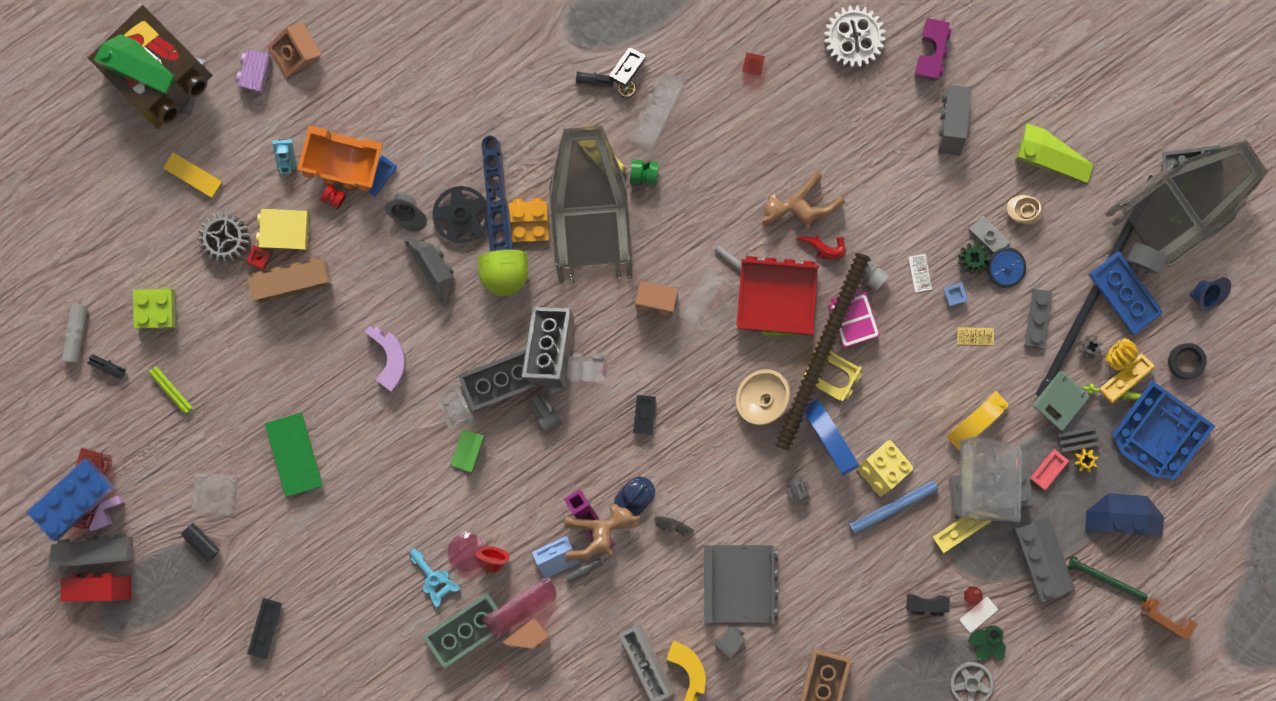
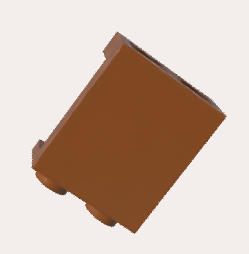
[1141,597,1198,641]

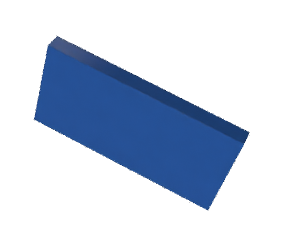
[1088,251,1163,336]

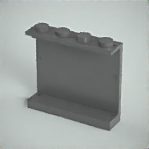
[704,545,778,623]

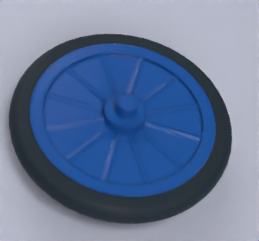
[987,247,1026,288]

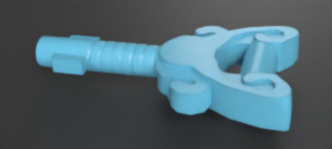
[409,548,460,607]

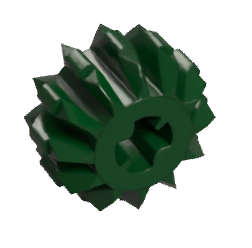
[957,242,990,275]

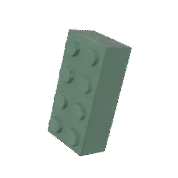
[422,592,509,668]

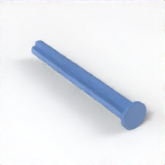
[848,481,938,536]

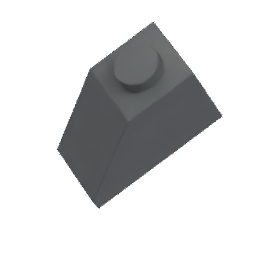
[715,626,745,658]

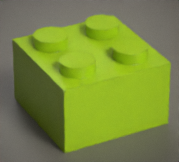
[133,289,176,330]

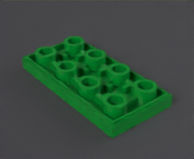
[265,412,323,497]

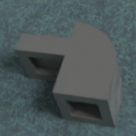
[1126,243,1168,274]

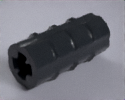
[181,523,220,562]

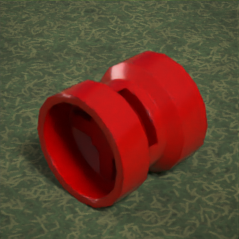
[320,184,346,210]

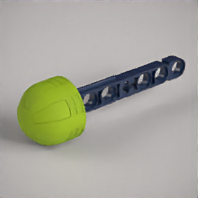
[477,136,528,296]

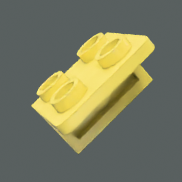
[856,440,913,497]

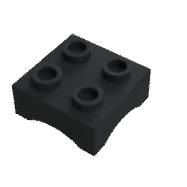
[906,594,950,616]

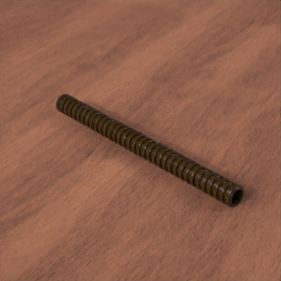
[775,253,871,451]

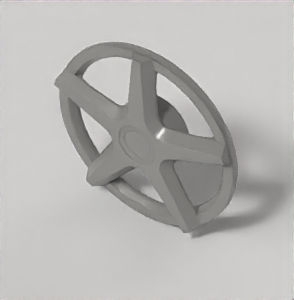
[950,662,994,701]

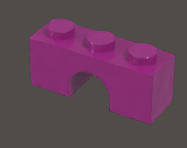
[914,18,952,81]

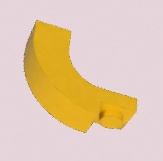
[946,391,1009,450]
[666,641,706,701]

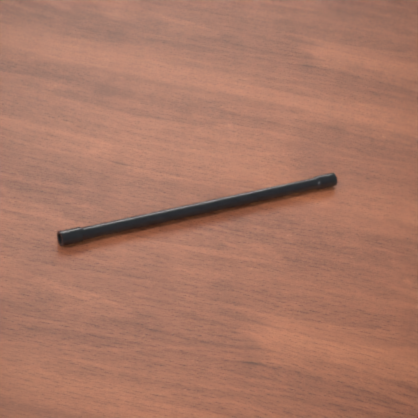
[1035,175,1155,397]

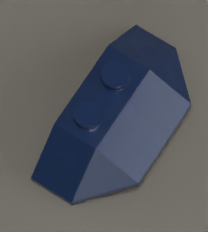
[1085,493,1164,536]

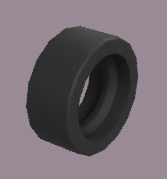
[1168,343,1207,380]

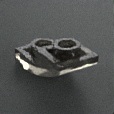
[654,516,694,537]

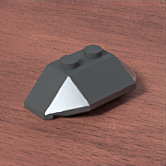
[403,238,454,306]

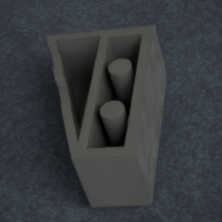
[938,85,971,156]

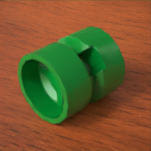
[630,159,659,187]

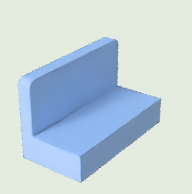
[532,536,579,579]

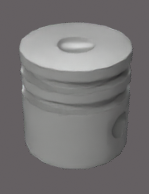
[861,261,889,293]

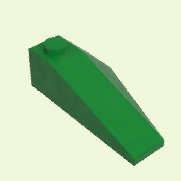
[94,34,175,94]

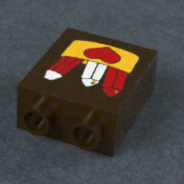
[88,5,213,129]

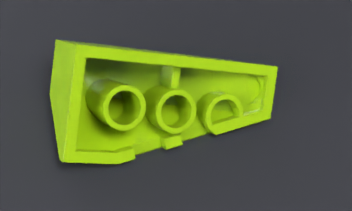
[1015,123,1094,183]

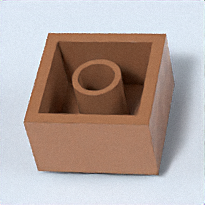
[635,281,678,317]

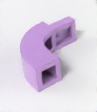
[365,326,406,392]

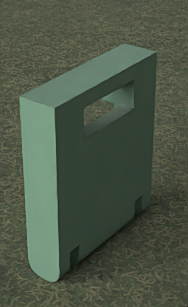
[1032,371,1089,431]

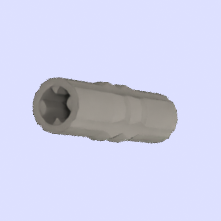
[61,304,88,363]

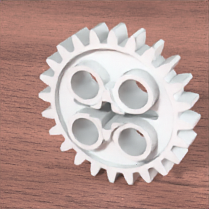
[824,5,886,68]

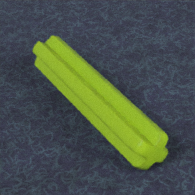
[149,367,192,414]

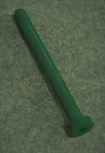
[1067,556,1148,601]

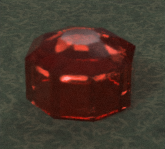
[964,586,983,605]

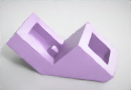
[89,496,125,532]

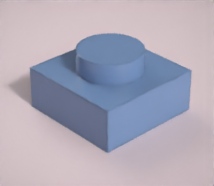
[943,282,968,306]

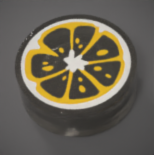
[617,80,636,98]

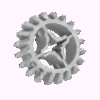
[197,211,250,263]

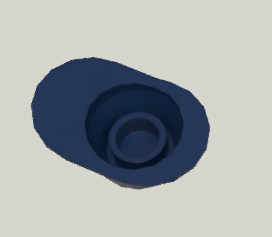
[1189,277,1231,312]
[614,476,655,516]

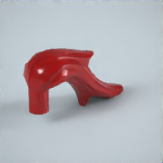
[796,235,847,260]

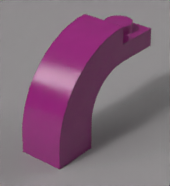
[564,489,615,555]

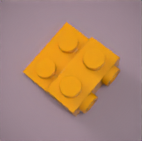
[509,198,549,243]

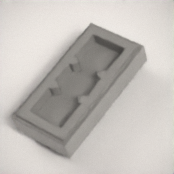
[969,215,1010,253]

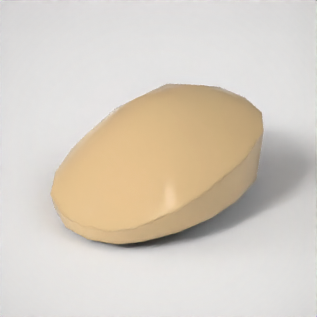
[1006,195,1043,224]

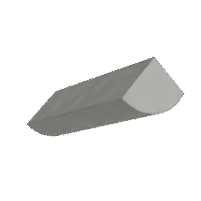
[619,623,674,701]

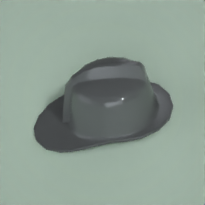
[385,193,427,231]

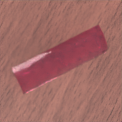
[483,577,556,639]

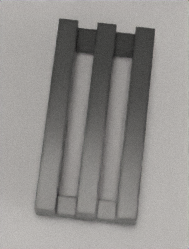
[1057,426,1100,453]

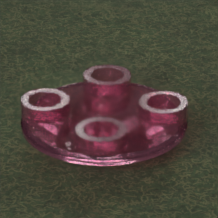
[448,533,485,571]

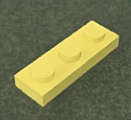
[933,513,992,554]

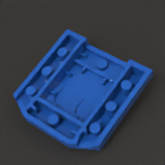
[1112,380,1215,480]

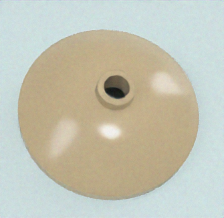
[736,369,791,425]

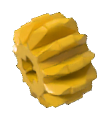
[1105,338,1138,371]

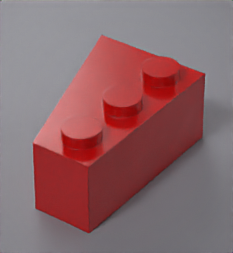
[60,573,132,602]

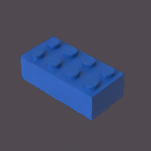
[26,459,115,541]

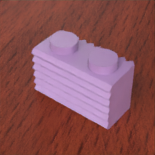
[236,49,272,93]

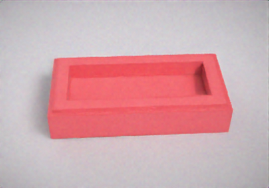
[1029,449,1069,491]

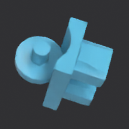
[272,139,297,174]

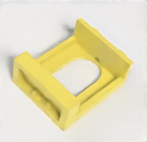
[802,351,862,402]

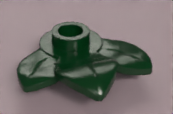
[968,625,1006,661]

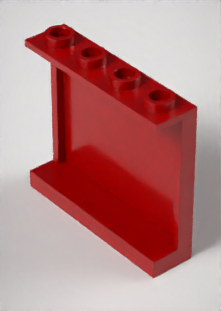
[736,256,819,335]

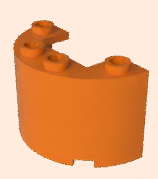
[297,125,383,192]

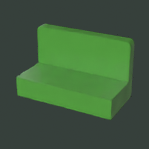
[451,429,485,473]

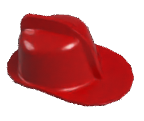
[475,546,510,574]

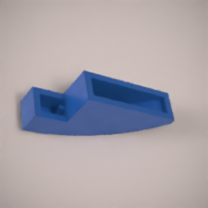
[804,398,860,476]

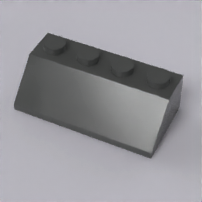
[522,307,575,388]
[1013,516,1075,603]
[48,533,134,568]

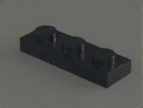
[247,598,282,659]

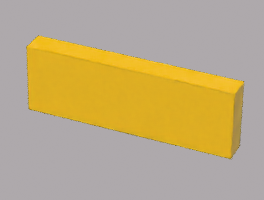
[163,152,223,198]
[1099,354,1155,404]

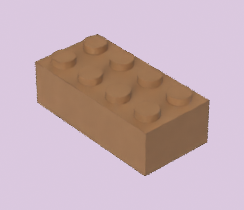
[247,258,333,304]
[799,648,852,701]

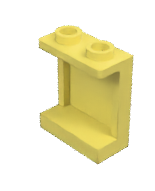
[256,209,310,251]

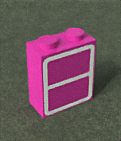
[828,290,880,349]

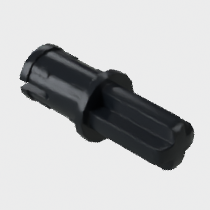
[576,71,614,87]
[87,354,126,380]

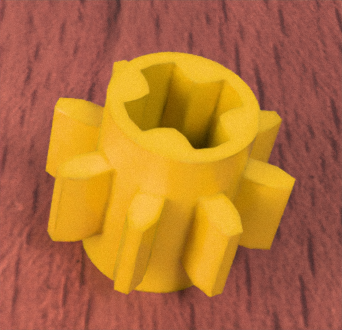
[1074,449,1098,472]

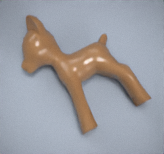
[761,170,845,231]
[564,504,641,563]

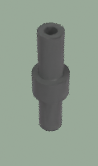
[566,558,603,583]

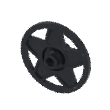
[432,186,488,243]

